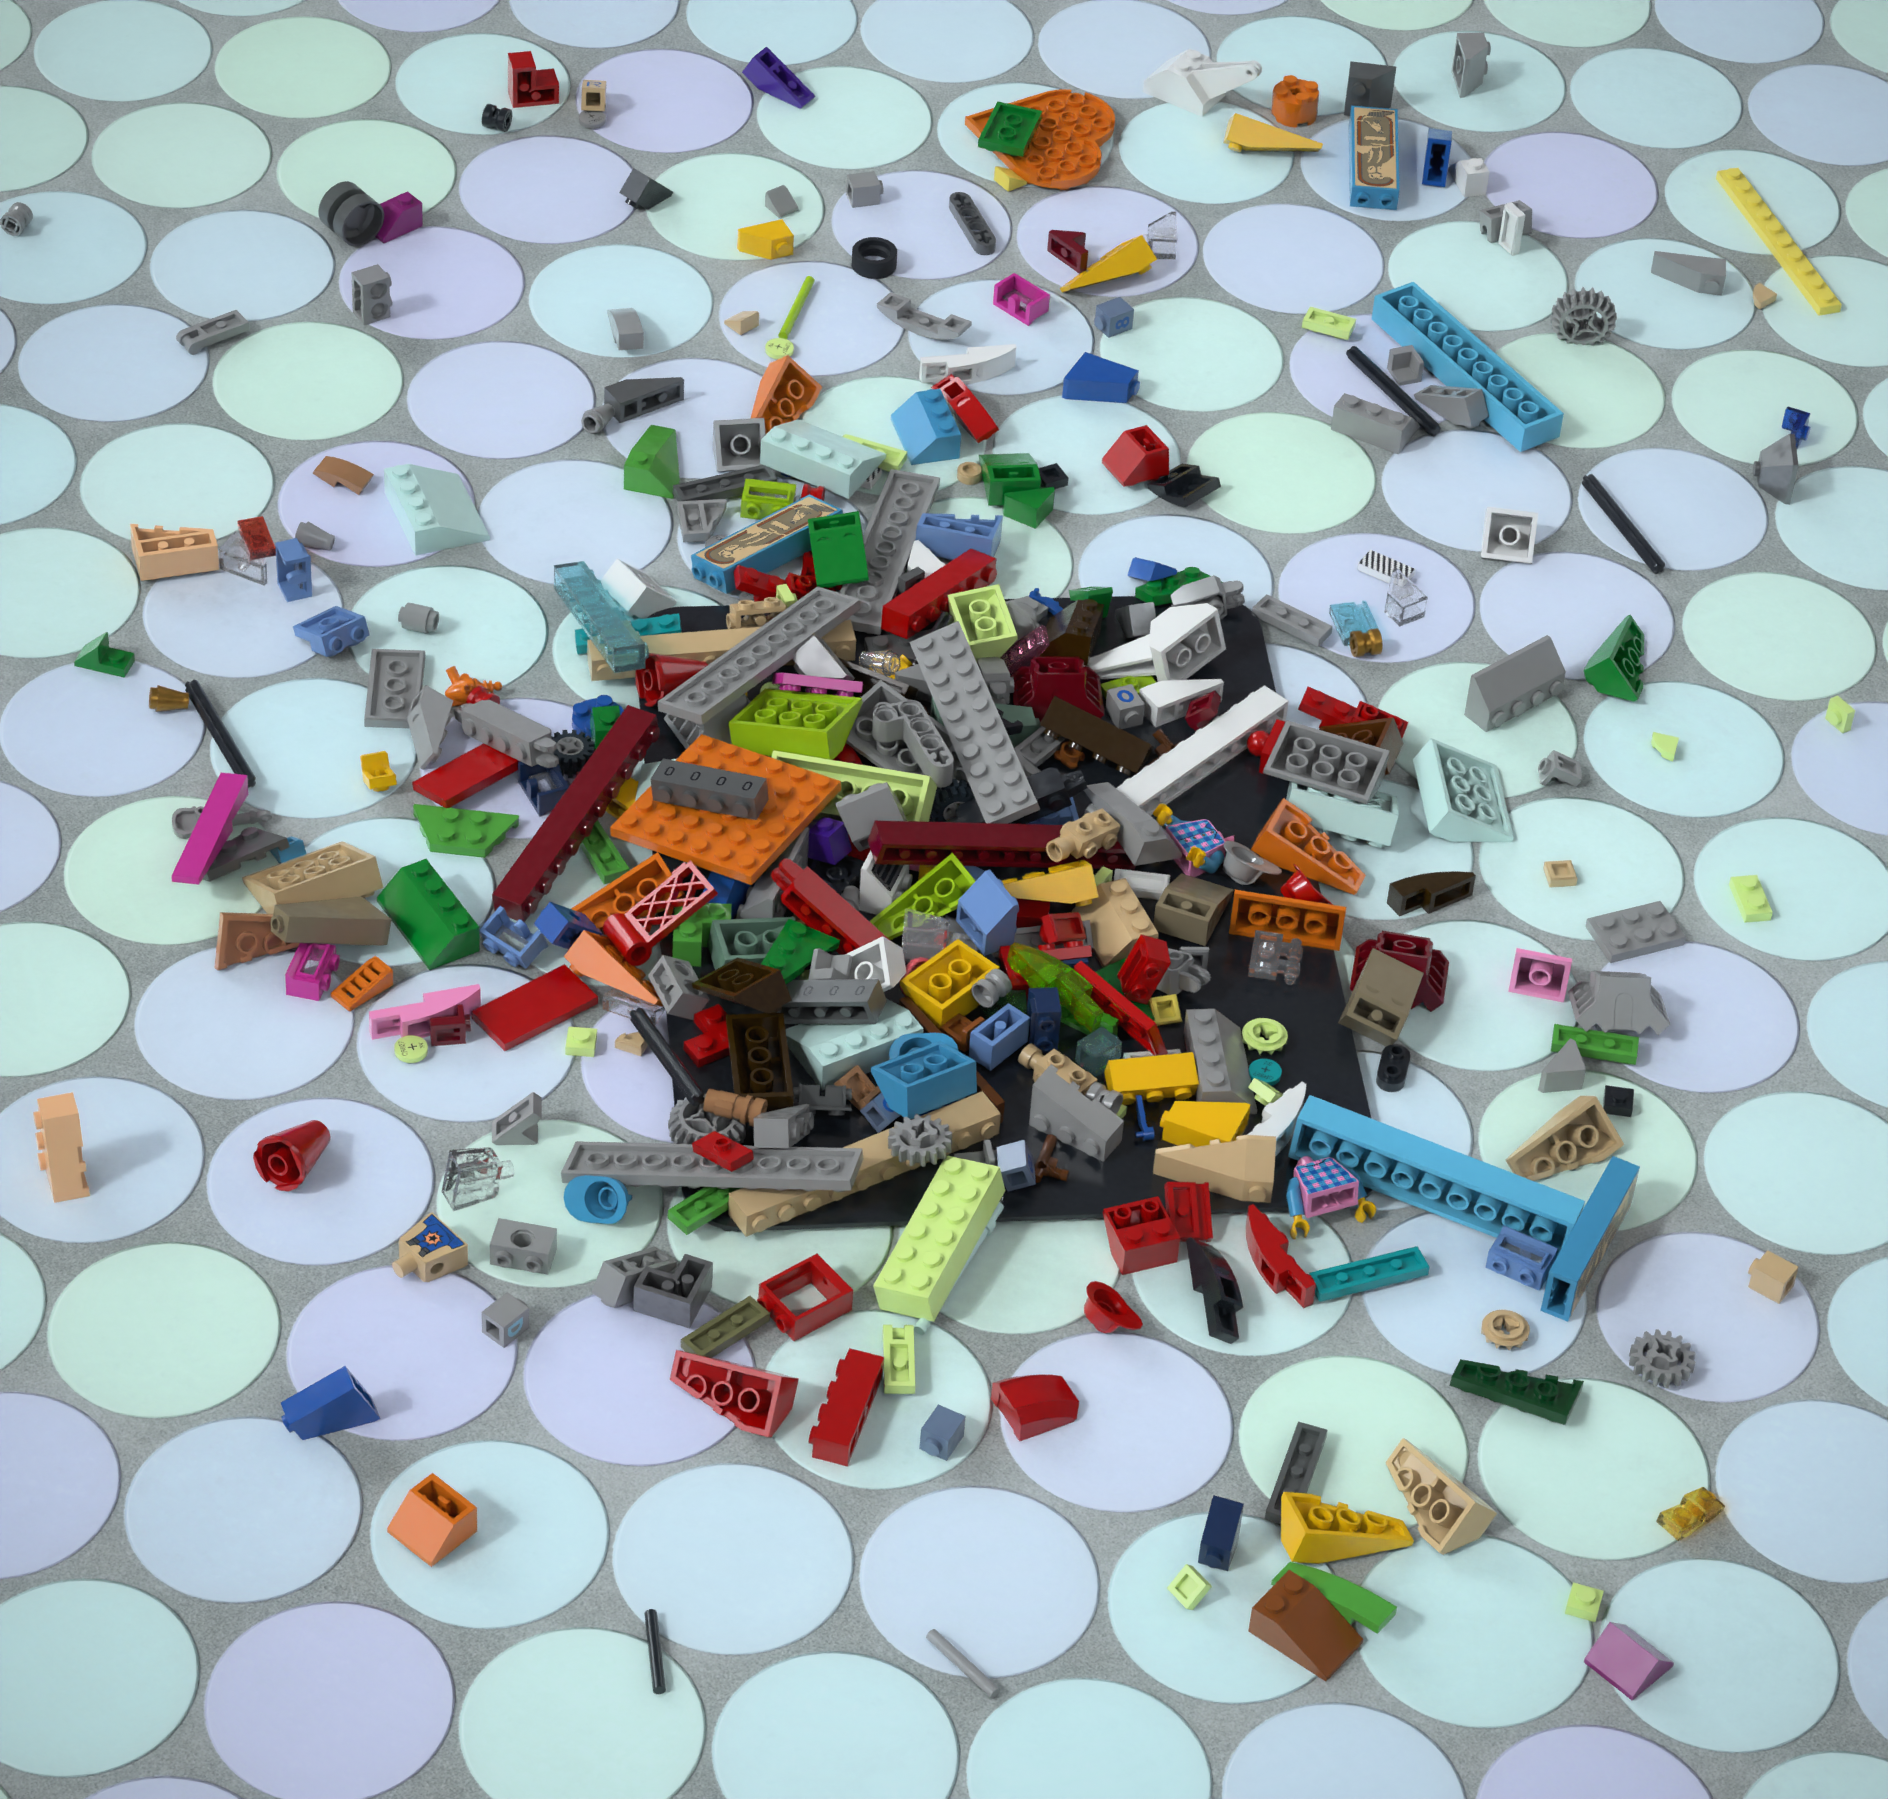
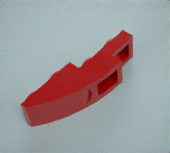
[931,374,999,443]
[734,565,836,602]
[1298,686,1409,738]
[1245,1204,1316,1309]

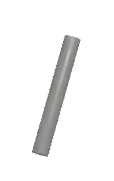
[926,1629,1000,1699]

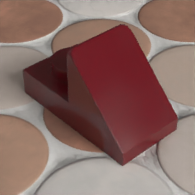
[1047,230,1088,274]

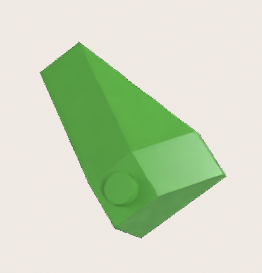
[624,425,680,499]

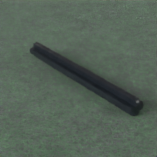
[1346,346,1441,437]
[1582,474,1665,574]
[185,680,256,788]
[630,1008,705,1106]

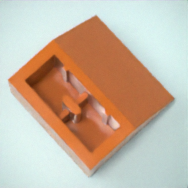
[387,1473,477,1567]

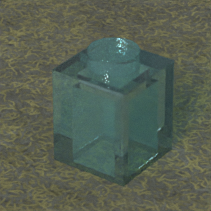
[1075,1026,1122,1078]

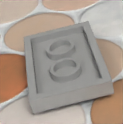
[1585,901,1686,963]

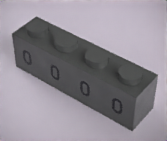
[650,758,769,820]
[777,979,887,1024]

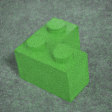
[673,903,732,967]

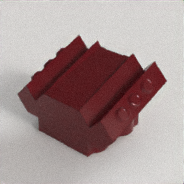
[1011,657,1104,723]
[1350,930,1449,1012]

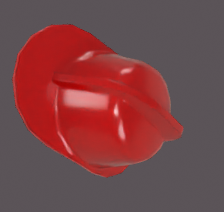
[1280,864,1333,905]
[1084,1281,1143,1333]

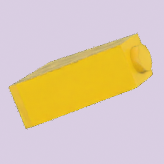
[1160,1101,1251,1147]

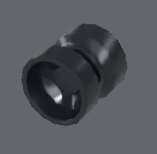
[482,104,512,132]

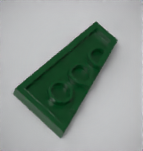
[1449,1359,1584,1425]

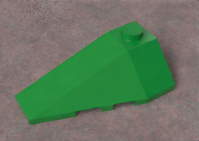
[1584,614,1644,702]

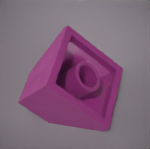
[375,191,423,243]

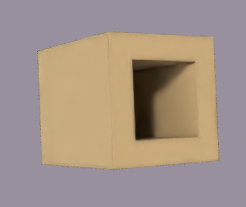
[581,80,606,111]
[1748,1250,1799,1304]

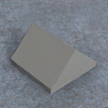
[713,418,766,472]

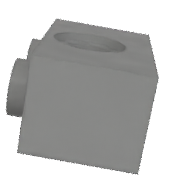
[490,1218,557,1275]

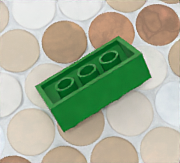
[377,859,480,970]

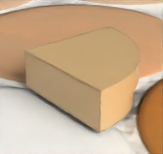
[1753,283,1777,309]
[615,1032,648,1056]

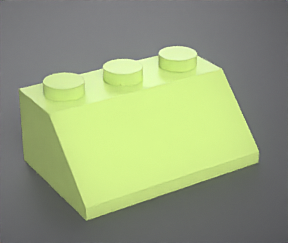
[948,584,1018,662]

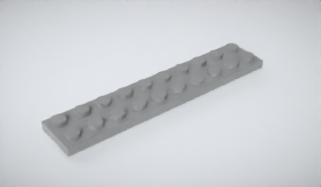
[840,469,940,635]
[658,587,861,724]
[909,621,1040,824]
[561,1141,864,1192]

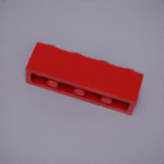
[808,1348,884,1467]

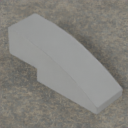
[607,308,644,350]

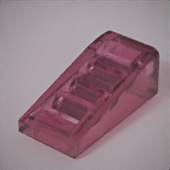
[1000,625,1049,676]

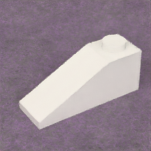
[1139,679,1224,728]

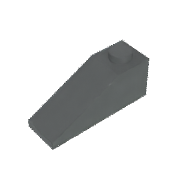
[604,377,684,423]

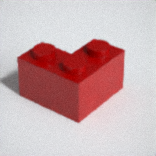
[508,51,559,108]

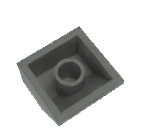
[1344,61,1396,116]

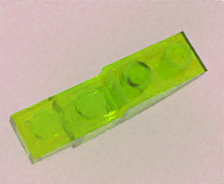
[1007,942,1104,1032]

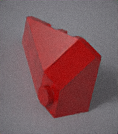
[670,1350,799,1438]

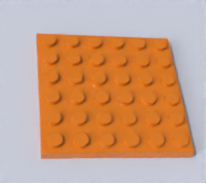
[610,734,841,885]

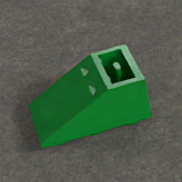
[979,453,1041,506]
[808,511,869,588]

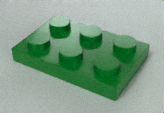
[978,101,1042,157]

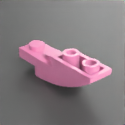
[369,984,481,1040]

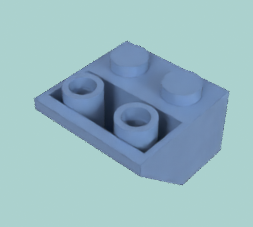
[956,870,1019,956]

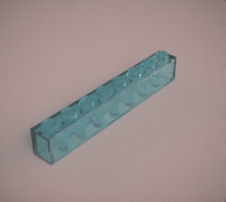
[554,561,649,673]

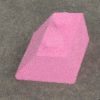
[1508,948,1572,1002]

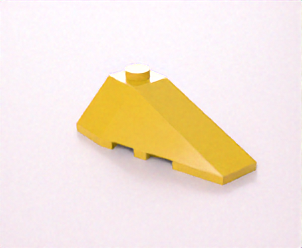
[1223,113,1323,152]
[1281,1492,1414,1564]

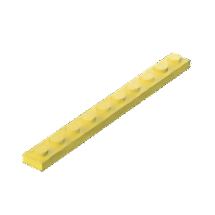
[1716,168,1842,316]

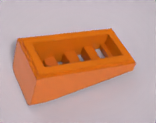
[331,956,393,1012]

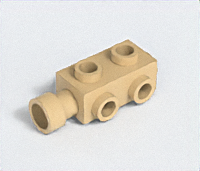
[726,597,787,629]
[1046,808,1121,862]
[1018,1043,1098,1096]

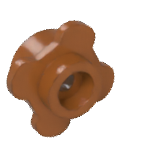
[1054,741,1085,769]

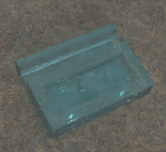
[1329,601,1381,646]

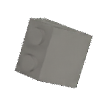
[1451,32,1491,98]

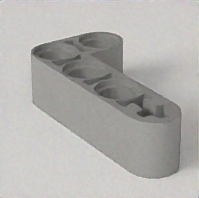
[872,700,954,788]

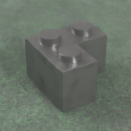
[633,1254,713,1329]

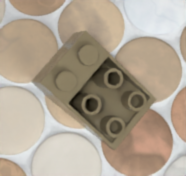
[1153,873,1234,946]
[1338,948,1424,1046]

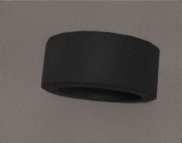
[851,237,897,279]

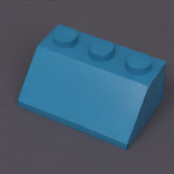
[891,389,961,465]
[871,1041,977,1119]

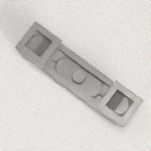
[877,292,972,340]

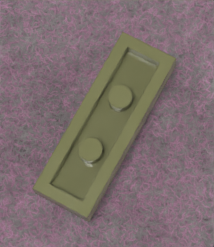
[681,1296,770,1358]

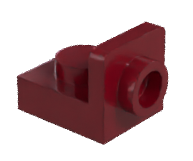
[1185,691,1222,731]
[430,1004,471,1046]

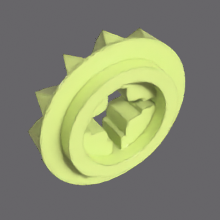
[1242,1018,1288,1055]

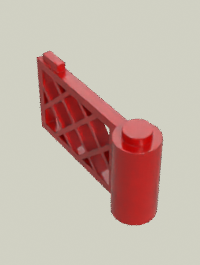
[603,861,718,966]

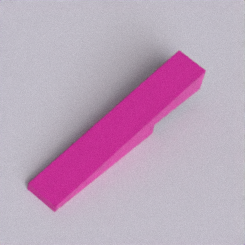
[172,772,248,885]

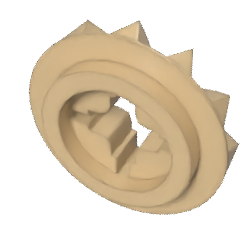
[1481,1310,1530,1350]

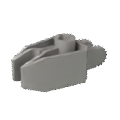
[1170,575,1245,619]
[977,657,1014,704]
[1156,948,1211,995]

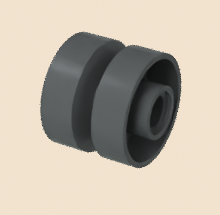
[318,181,384,246]

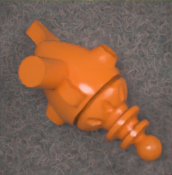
[445,666,502,707]

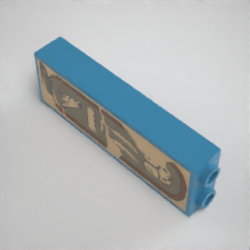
[1349,106,1400,210]
[691,494,843,594]
[1540,1156,1640,1322]

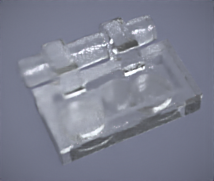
[1248,930,1303,985]

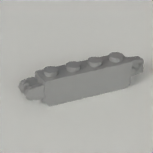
[454,700,559,768]

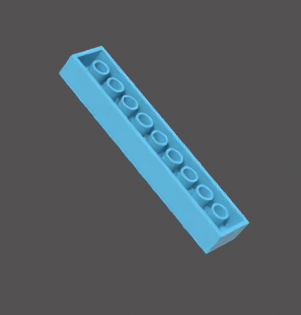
[1372,282,1564,452]
[1288,1095,1585,1258]

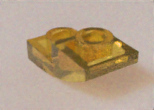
[1656,1487,1725,1541]

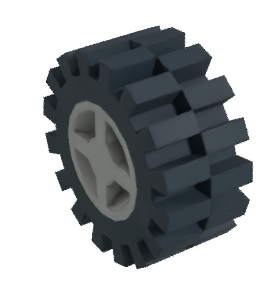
[552,730,594,778]
[931,779,975,822]

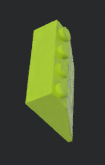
[729,688,863,760]

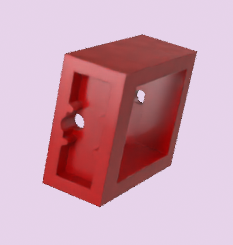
[757,1253,853,1341]

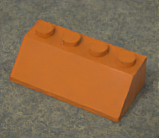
[1229,890,1346,951]

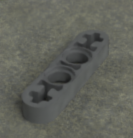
[949,192,996,255]

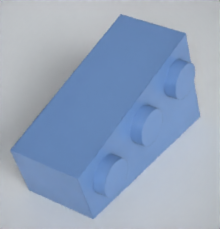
[915,513,1003,561]

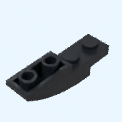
[1186,1237,1243,1344]

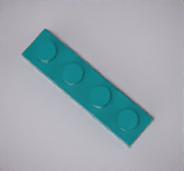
[575,613,682,654]
[1309,1246,1430,1302]

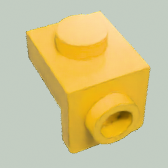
[360,751,397,792]

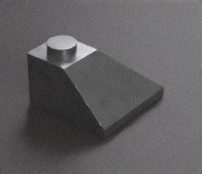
[1753,434,1799,505]

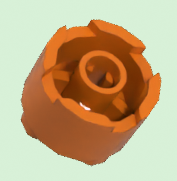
[1271,75,1319,128]

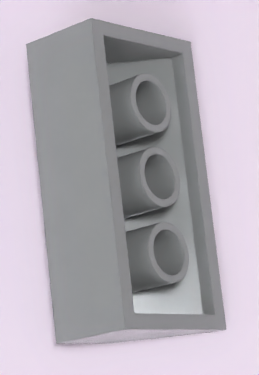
[1464,635,1566,732]
[736,827,809,919]
[1183,1009,1257,1114]

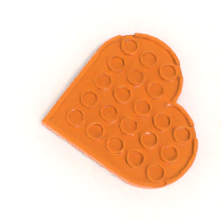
[965,89,1115,190]

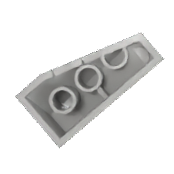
[1084,782,1182,866]

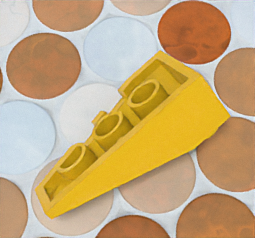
[1060,235,1157,293]
[1002,860,1098,907]

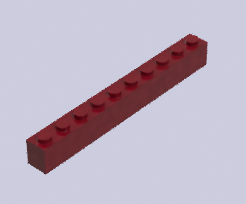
[492,705,660,922]
[868,820,1136,870]

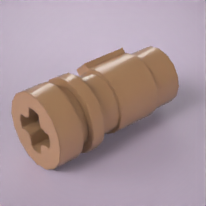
[703,1089,768,1127]

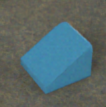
[269,836,307,864]

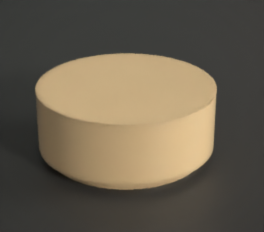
[957,462,982,485]

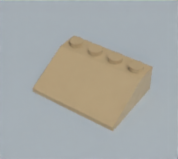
[242,841,383,914]

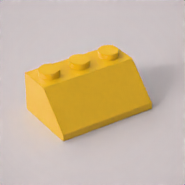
[900,939,1000,1030]

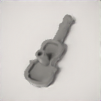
[172,806,272,839]

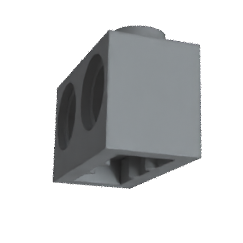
[351,264,392,325]
[648,955,709,1020]

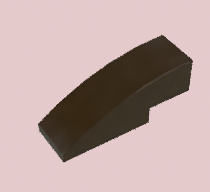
[1387,871,1476,917]

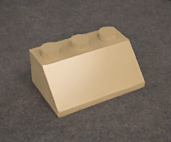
[1072,878,1159,968]

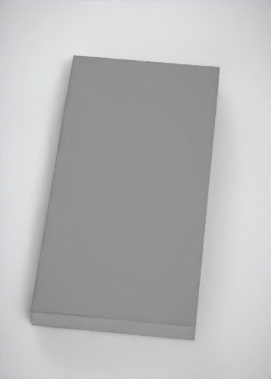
[364,649,425,728]

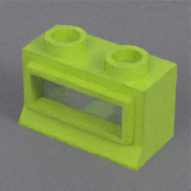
[740,478,796,520]

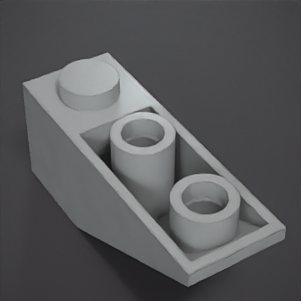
[407,685,453,770]
[754,1104,814,1148]

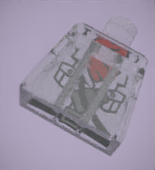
[902,909,966,964]
[441,1147,514,1211]

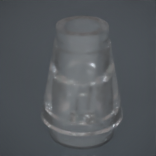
[859,650,900,676]

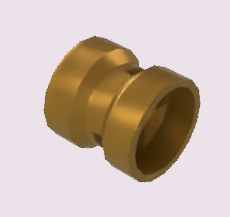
[1349,628,1383,657]

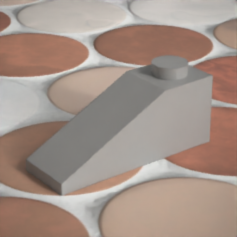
[1651,251,1726,295]
[1414,385,1489,428]
[591,1247,678,1308]

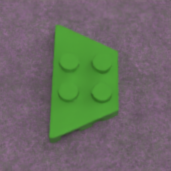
[413,804,519,858]

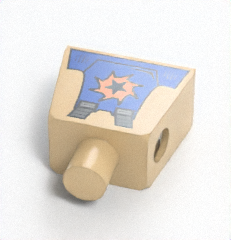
[392,1212,468,1282]

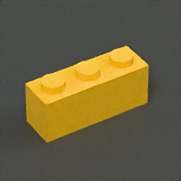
[1104,1052,1199,1105]

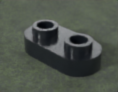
[1376,1044,1411,1092]

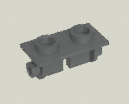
[793,1084,852,1115]

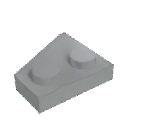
[677,499,727,542]

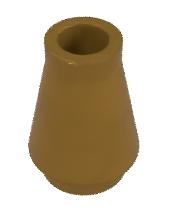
[149,685,189,712]

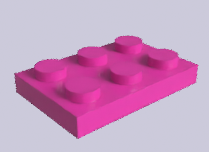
[772,673,863,697]

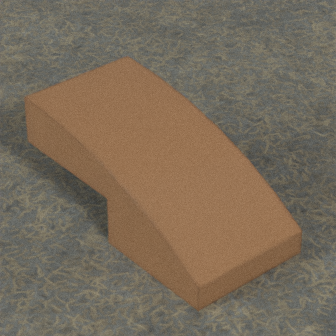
[313,456,374,495]
[834,1065,882,1110]

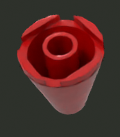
[635,653,708,707]
[253,1120,331,1191]

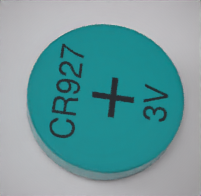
[1249,1059,1282,1086]

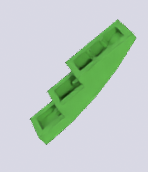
[1271,1562,1397,1634]

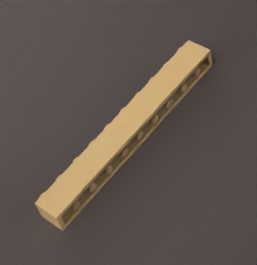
[587,620,856,681]
[728,1091,1001,1237]

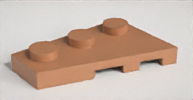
[214,912,300,970]

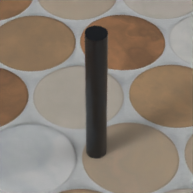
[644,1609,666,1694]

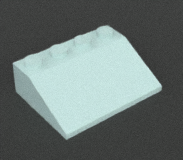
[760,419,886,499]
[384,464,490,556]
[1413,738,1514,842]
[1286,781,1398,848]
[786,998,923,1091]

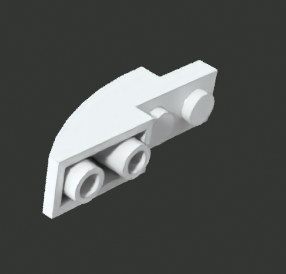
[919,344,1017,385]
[1236,1082,1306,1156]

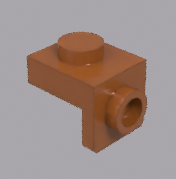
[940,1013,985,1053]

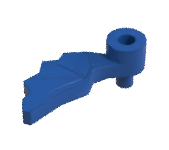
[1029,588,1063,615]
[1135,1095,1155,1141]

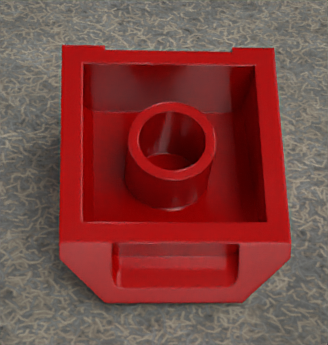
[991,1374,1079,1442]

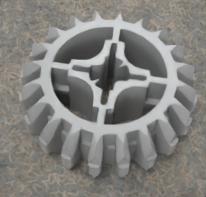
[1550,287,1617,346]
[668,1093,748,1144]

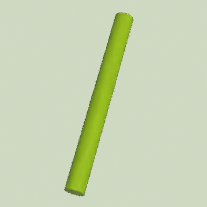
[778,276,815,339]

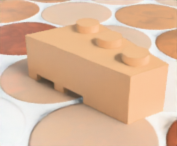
[130,524,219,581]
[33,1092,90,1203]

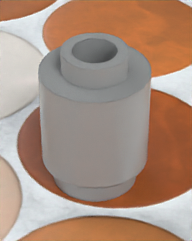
[398,602,439,633]

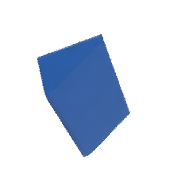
[1128,557,1178,581]

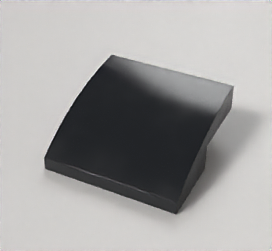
[1147,463,1221,507]

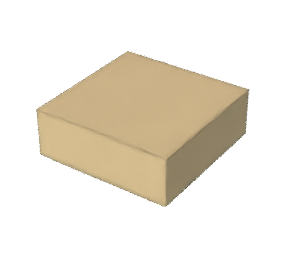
[1543,860,1577,887]

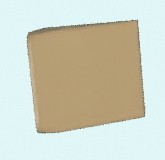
[724,311,759,335]

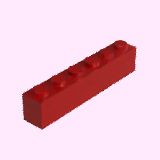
[881,549,997,639]

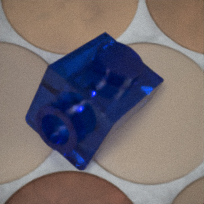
[1782,406,1811,449]

